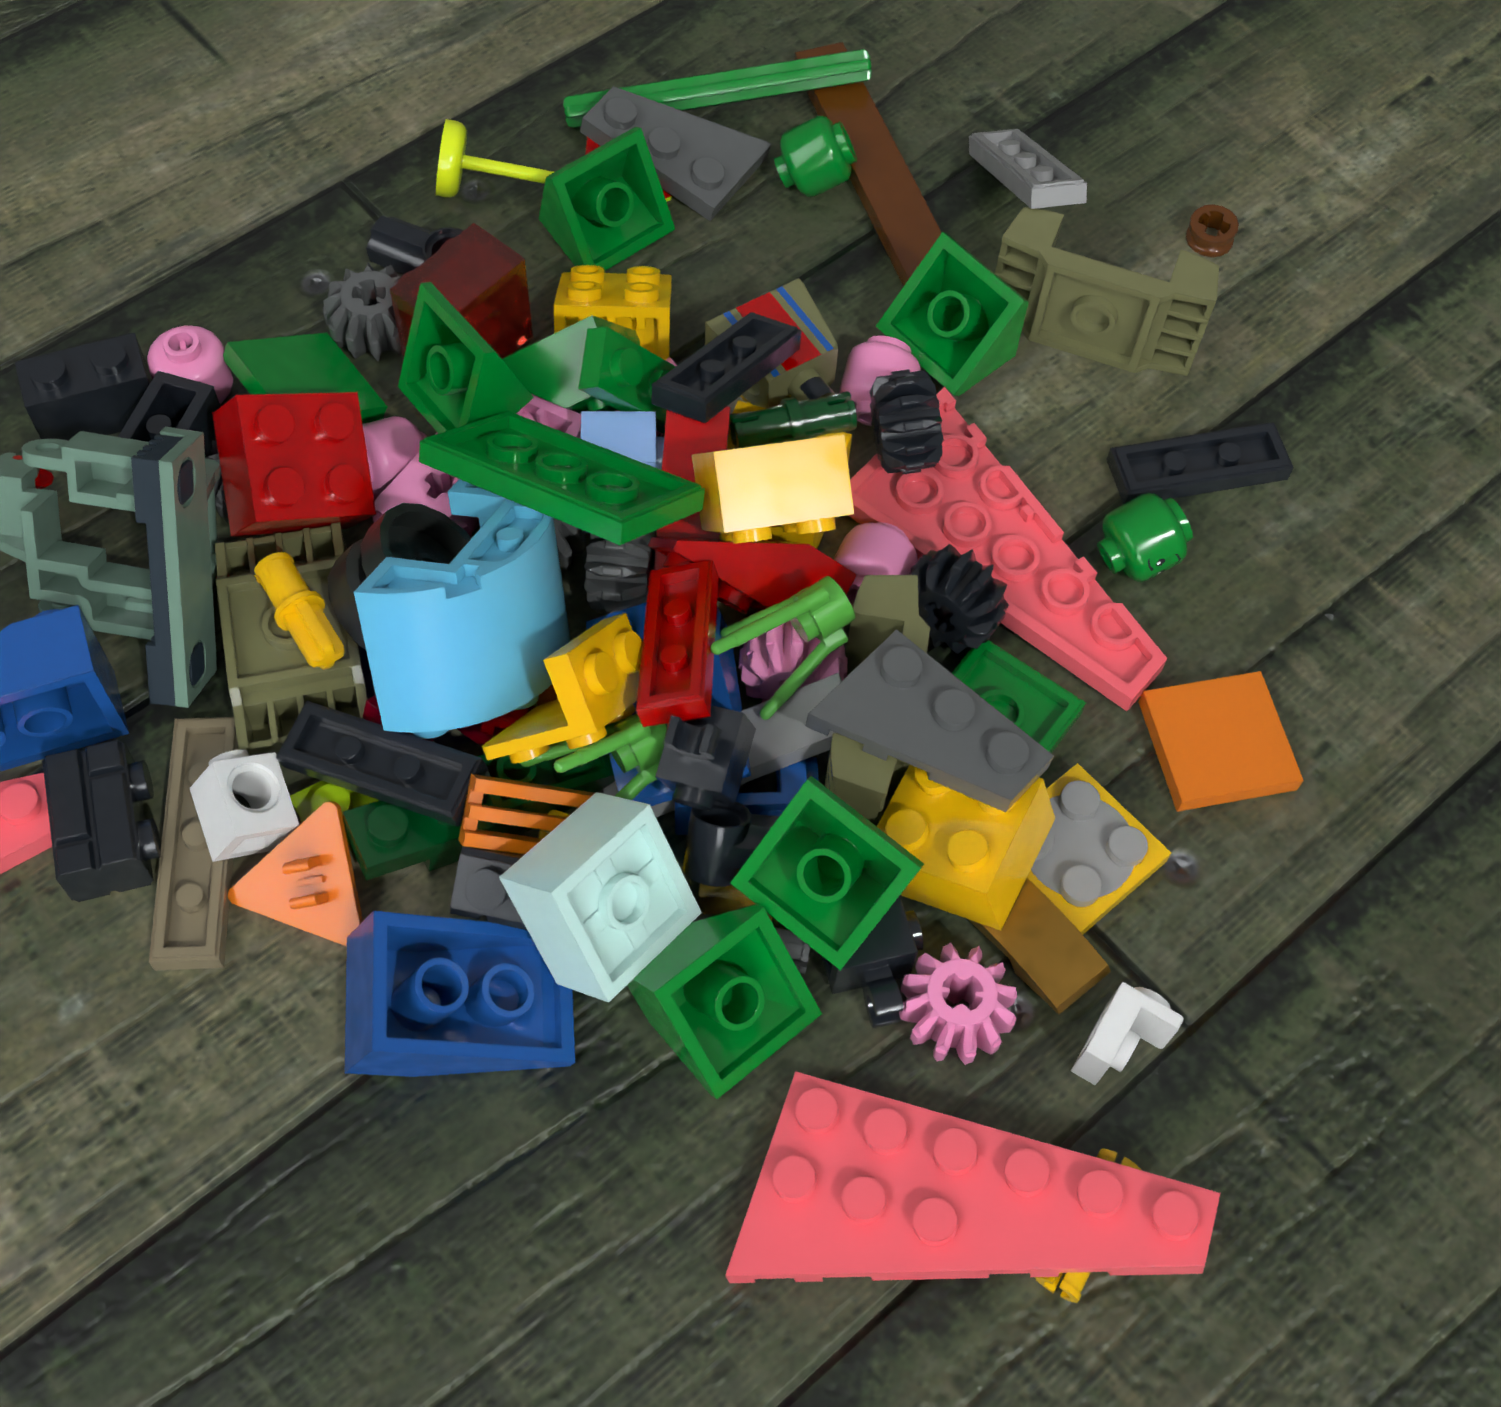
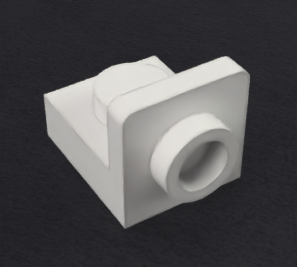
[1071,982,1184,1085]

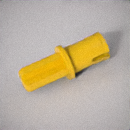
[254,552,345,670]

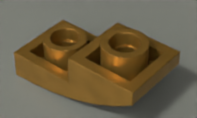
[968,878,1110,1014]

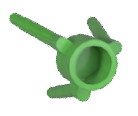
[710,576,856,720]
[520,713,667,800]

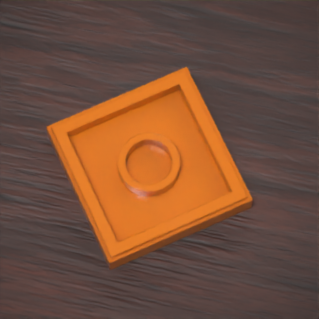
[1138,671,1304,812]

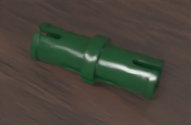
[729,391,857,449]

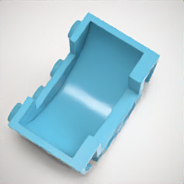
[354,479,570,739]

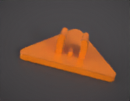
[228,801,363,946]

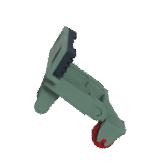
[0,427,220,708]

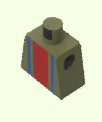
[705,278,838,409]

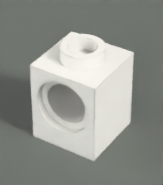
[189,750,299,862]

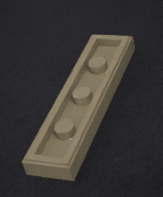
[149,717,239,971]

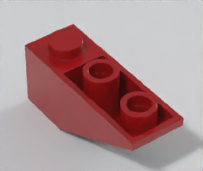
[647,537,857,614]

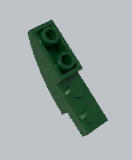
[343,752,615,881]

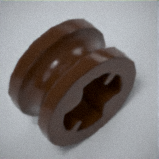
[1186,204,1239,257]

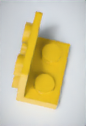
[554,265,672,360]

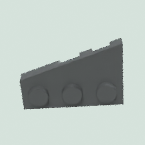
[580,86,772,221]
[805,629,1054,812]

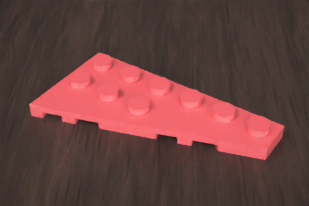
[848,387,1168,712]
[725,1071,1221,1283]

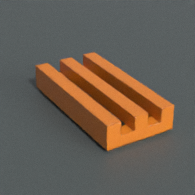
[458,774,595,854]

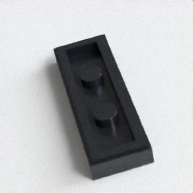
[651,312,802,423]
[1107,422,1294,505]
[276,701,488,827]

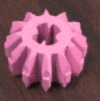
[739,621,848,703]
[899,942,1017,1065]

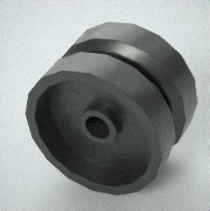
[328,503,472,650]

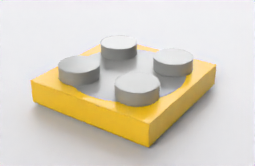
[1027,763,1171,935]

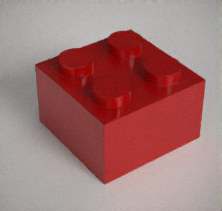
[212,392,376,536]

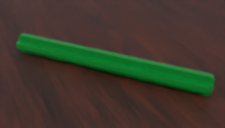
[563,49,872,128]

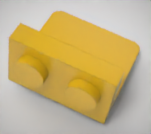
[482,613,643,764]

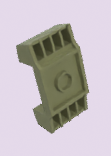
[995,207,1219,376]
[215,522,370,756]
[824,575,930,827]

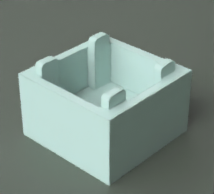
[499,792,702,1003]

